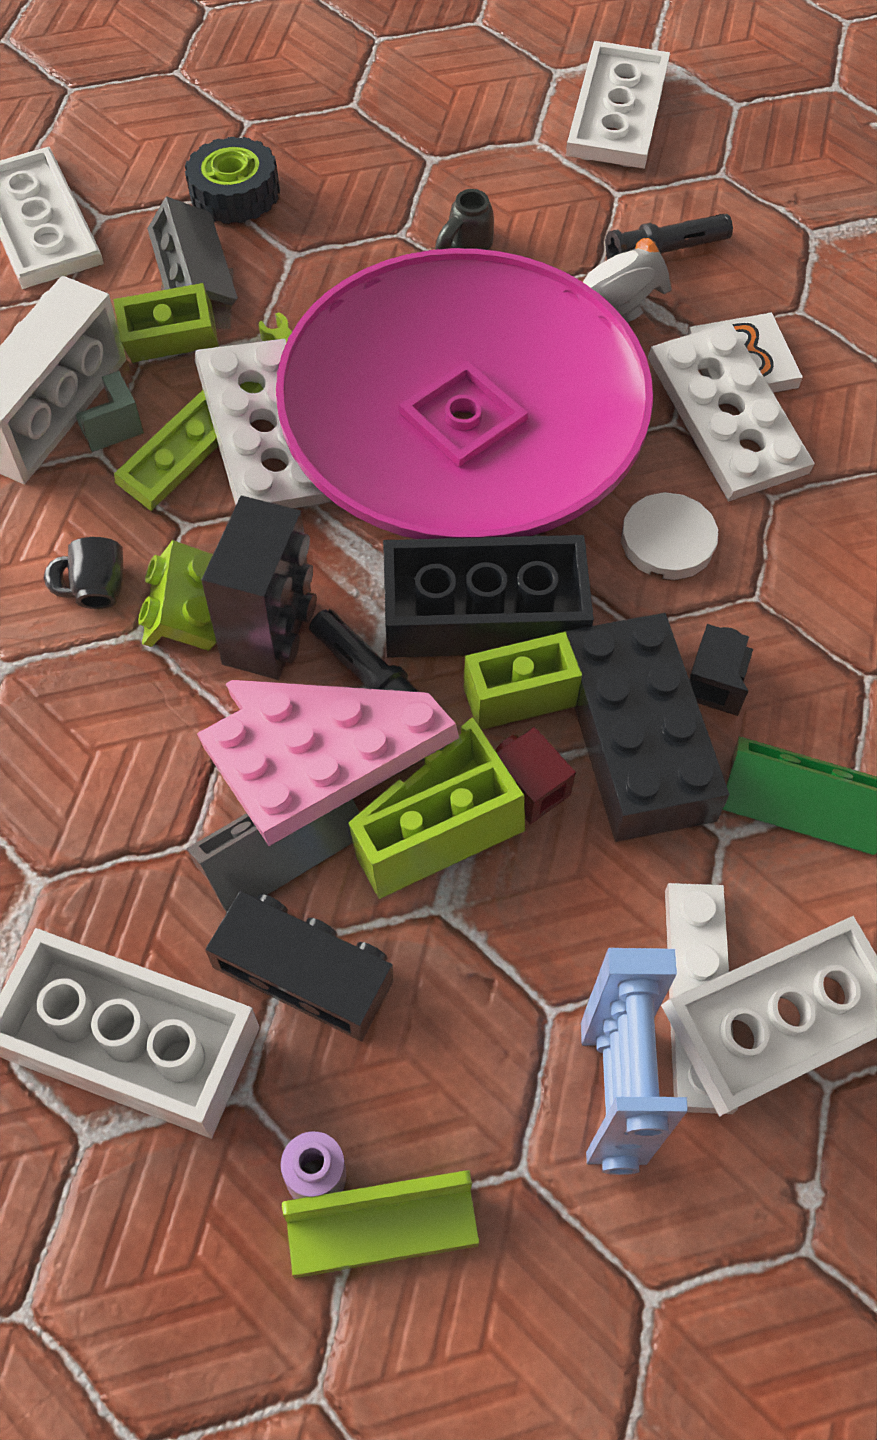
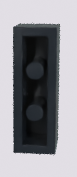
[205,891,393,1042]

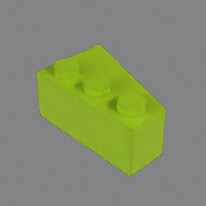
[348,717,525,899]

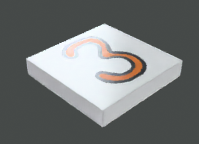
[688,312,803,393]

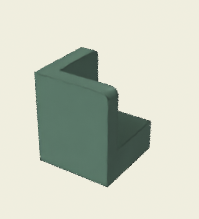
[76,371,144,452]

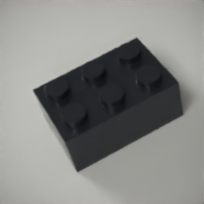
[201,495,317,680]

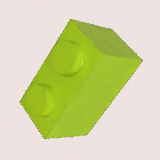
[113,283,219,363]
[463,632,582,730]

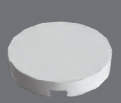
[621,492,718,580]

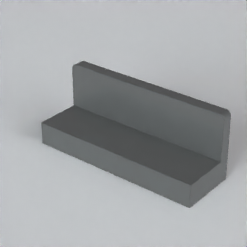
[147,196,238,306]
[187,799,360,913]

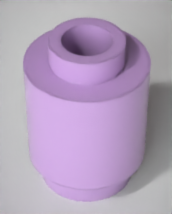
[281,1131,346,1199]

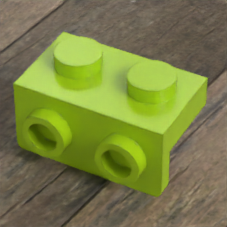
[138,540,217,651]

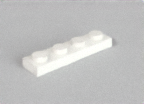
[665,883,738,1114]

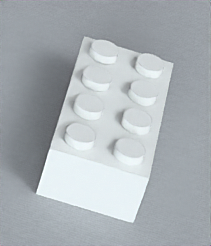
[0,275,126,485]
[0,928,260,1139]

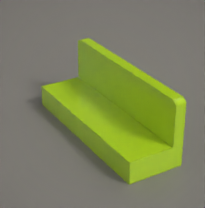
[282,1170,479,1278]

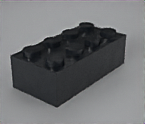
[383,535,594,658]
[566,613,730,842]

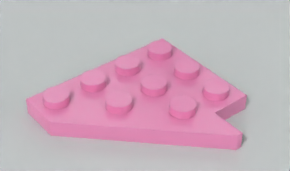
[197,680,459,846]

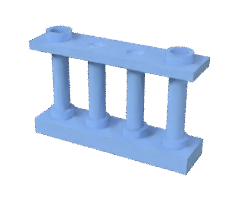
[581,948,688,1175]

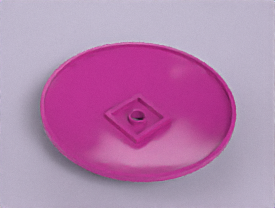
[276,248,653,539]

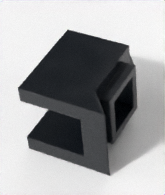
[689,624,753,716]

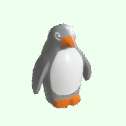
[583,238,672,323]

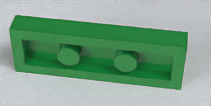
[723,736,877,855]

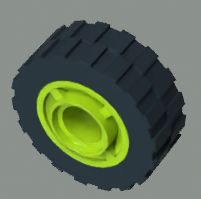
[185,137,280,224]

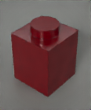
[495,727,576,825]

